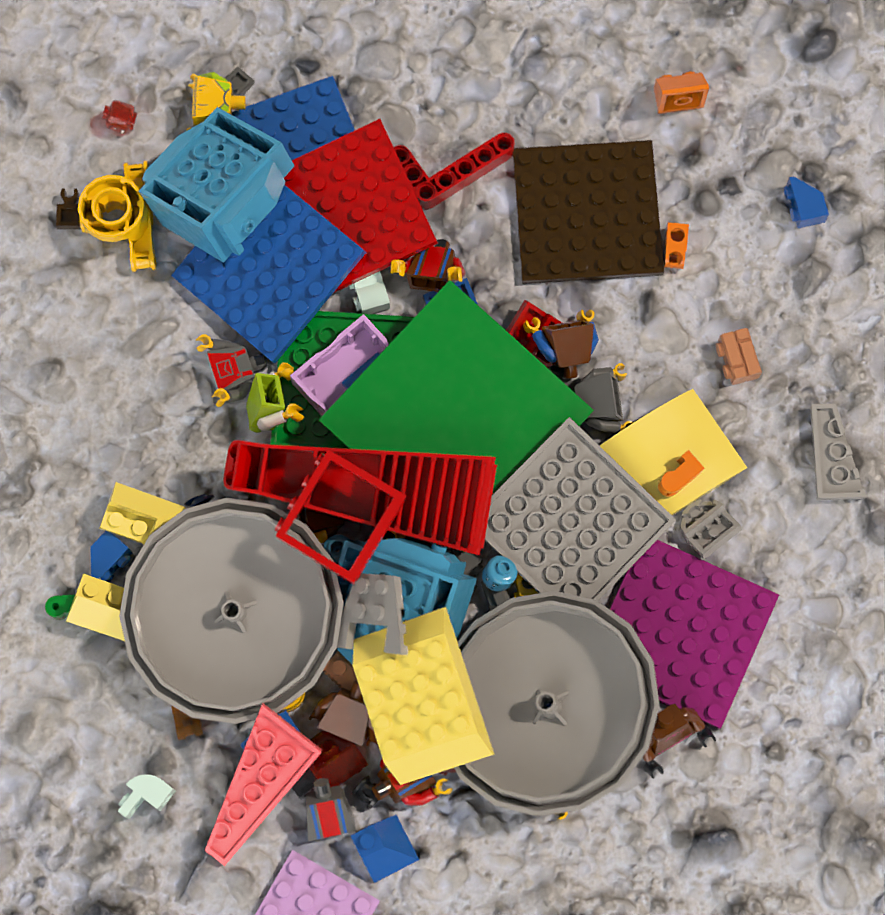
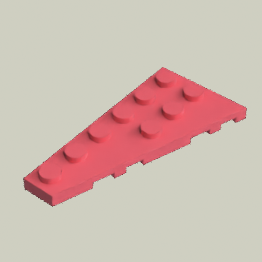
[205,702,322,866]

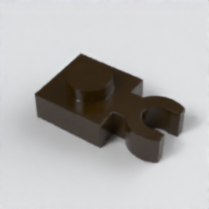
[56,188,81,229]

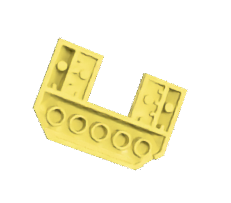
[66,482,186,641]

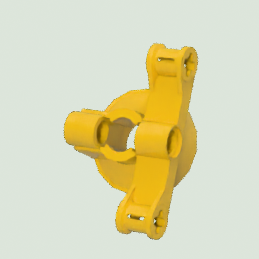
[78,161,157,272]

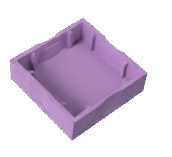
[290,314,389,416]

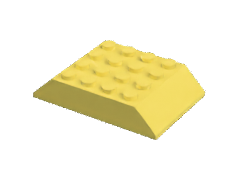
[353,607,494,785]

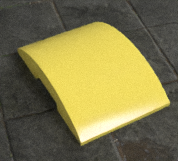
[600,389,747,516]

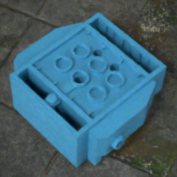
[139,107,294,263]
[336,538,477,665]

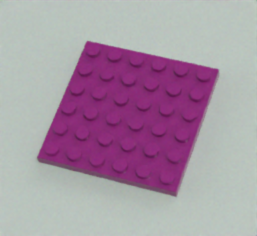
[610,540,779,730]

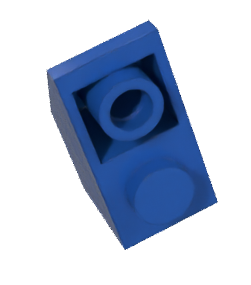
[784,176,829,229]
[90,531,132,583]

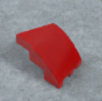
[506,300,562,368]

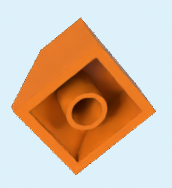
[654,72,709,114]

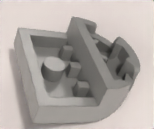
[681,500,742,559]

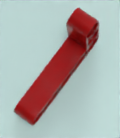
[394,133,515,210]

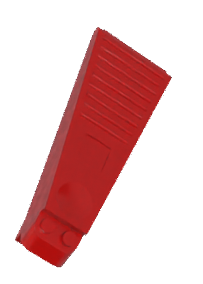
[223,440,497,556]

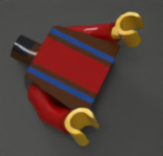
[390,239,465,292]
[372,758,453,806]

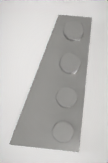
[810,403,867,500]

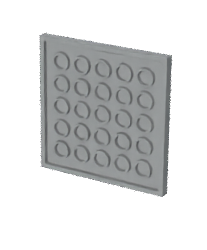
[485,417,676,601]

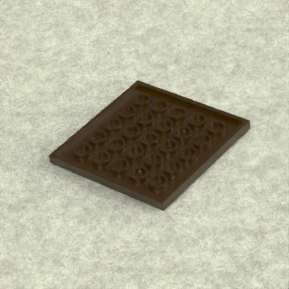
[513,140,664,284]

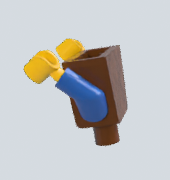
[523,309,599,378]

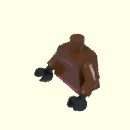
[643,704,716,779]

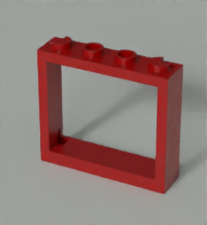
[274,449,407,585]

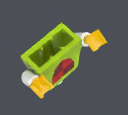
[246,362,304,433]

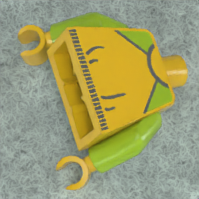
[186,72,246,131]

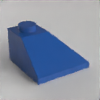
[351,814,419,883]

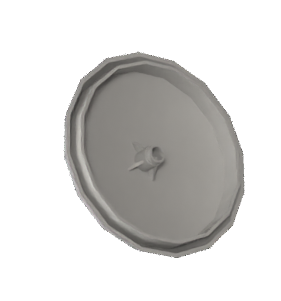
[119,498,344,724]
[454,591,660,816]

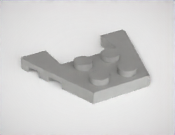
[337,574,408,656]

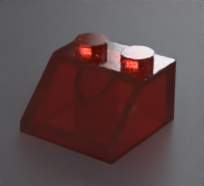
[309,730,369,787]

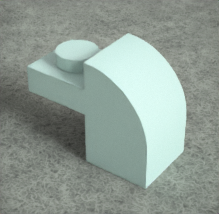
[118,774,176,819]

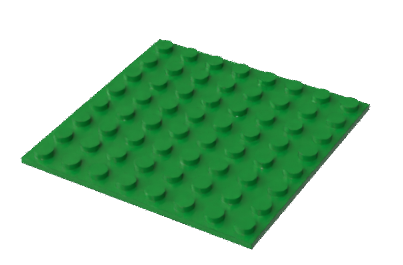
[318,280,594,553]

